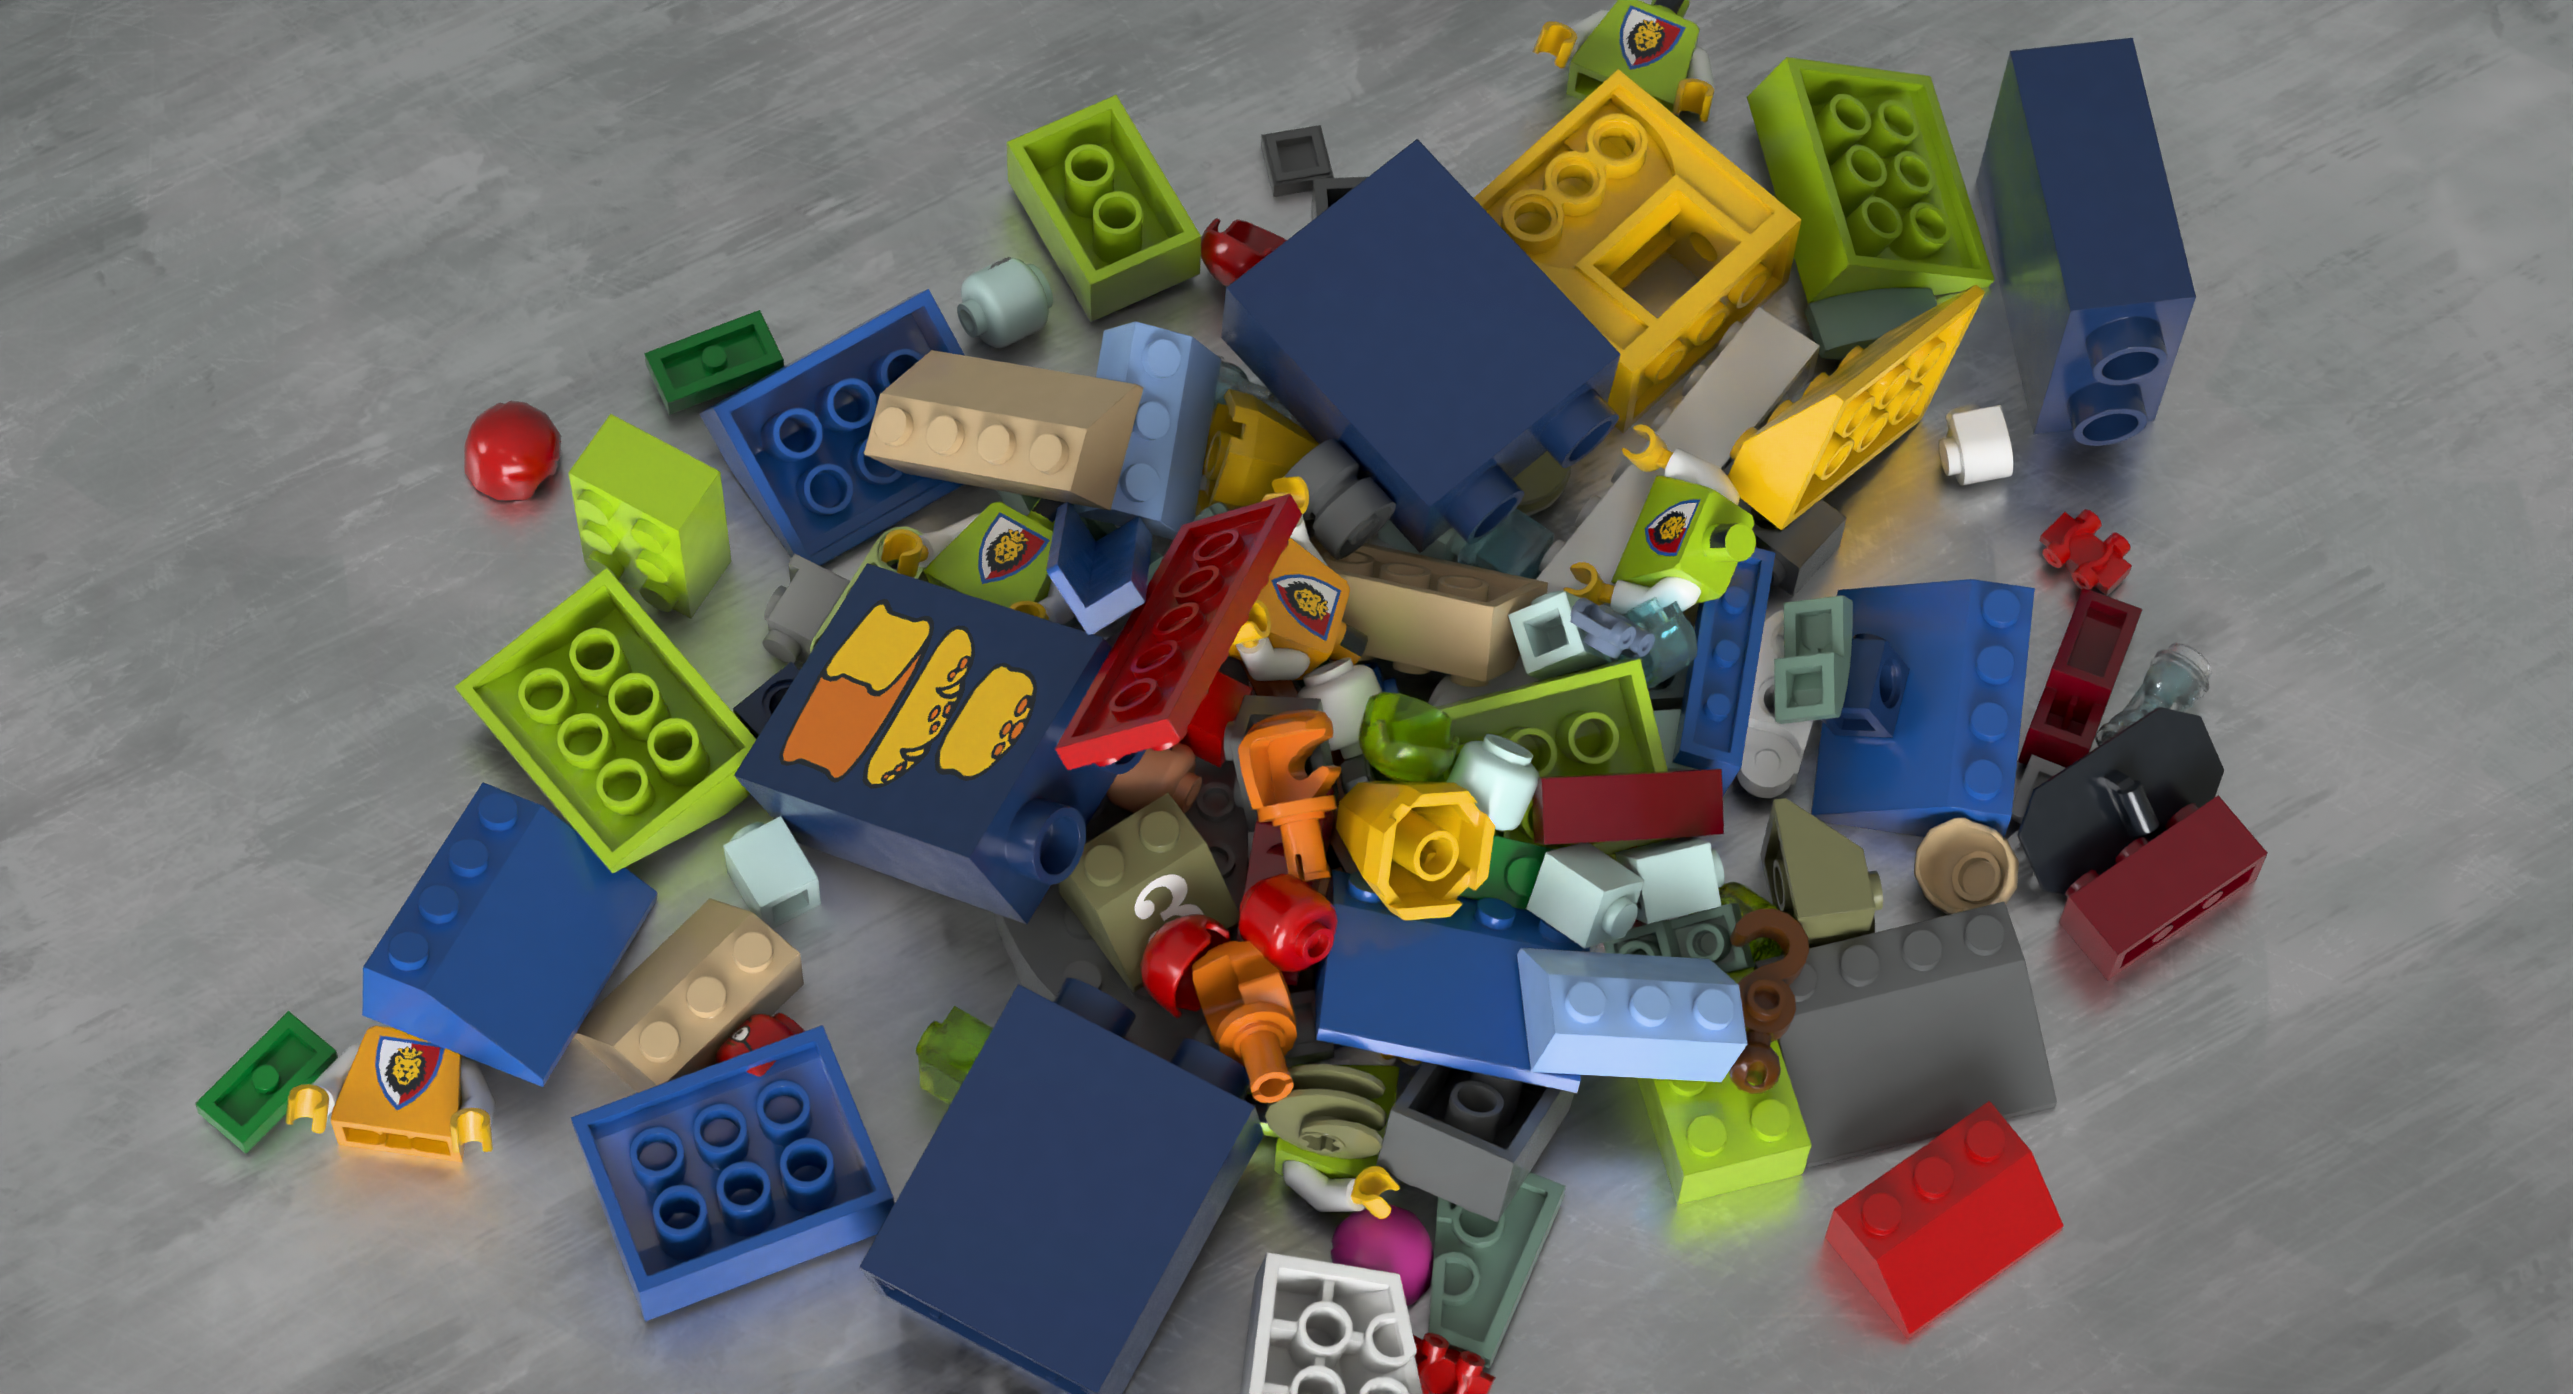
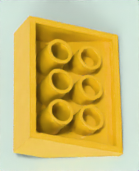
[1728,285,1985,530]

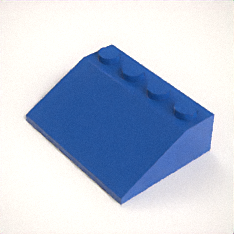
[699,289,965,566]
[1811,579,2035,837]
[362,782,658,1087]
[1314,870,1590,1093]
[571,1025,895,1322]

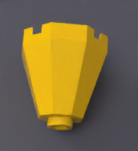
[1195,389,1320,517]
[1336,781,1495,921]

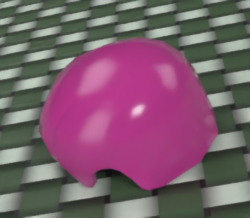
[1330,1204,1434,1306]

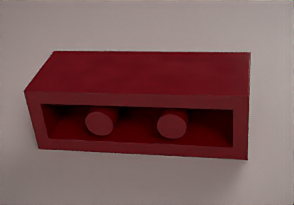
[2059,795,2268,981]

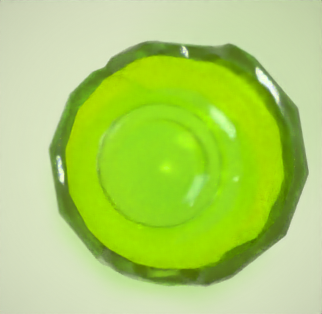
[1358,692,1460,783]

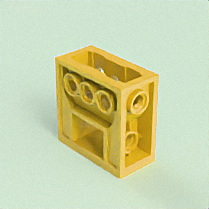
[1474,69,1801,434]

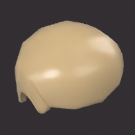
[1914,817,2019,915]

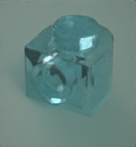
[1617,597,1697,688]

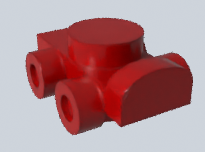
[2039,509,2132,596]
[1413,1333,1496,1394]

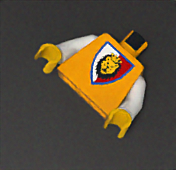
[1228,476,1368,681]
[286,1025,496,1162]

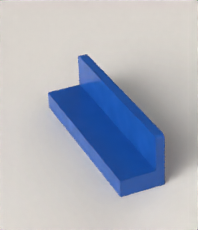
[1046,502,1153,636]
[1672,547,1775,796]

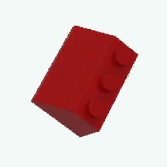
[1825,1101,2064,1339]

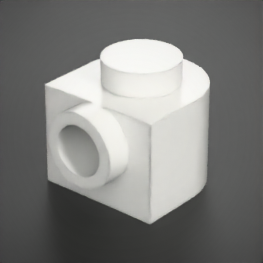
[1939,404,2013,486]

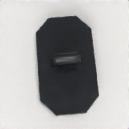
[2017,707,2224,895]

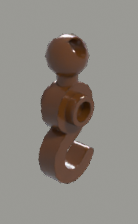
[1729,909,1809,1094]

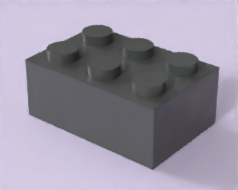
[1376,1062,1575,1222]

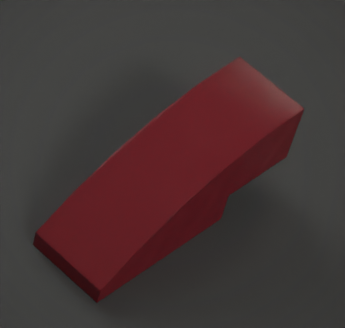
[2017,588,2143,768]
[1532,769,1724,845]

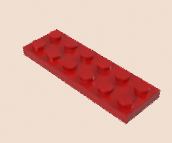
[1055,493,1302,770]

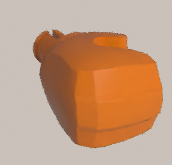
[1238,709,1341,882]
[1192,941,1297,1103]

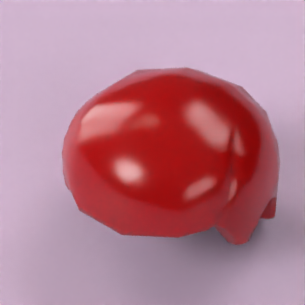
[1201,218,1287,287]
[464,401,561,500]
[1140,914,1231,1019]

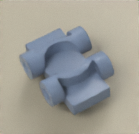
[1570,598,1655,659]

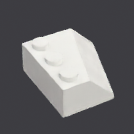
[1240,1252,1423,1394]

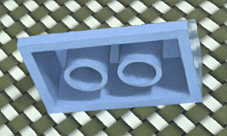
[1074,321,1221,540]
[1517,948,1747,1082]

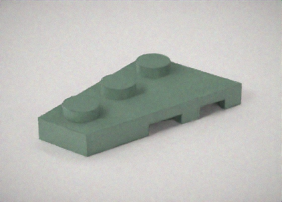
[1428,1172,1566,1369]

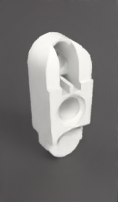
[1737,610,1815,798]

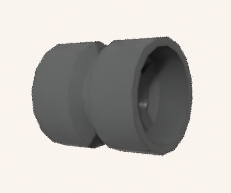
[1283,438,1396,560]

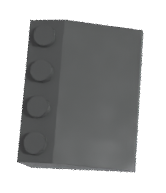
[1754,902,2057,1169]

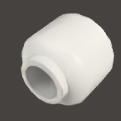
[1296,657,1391,759]

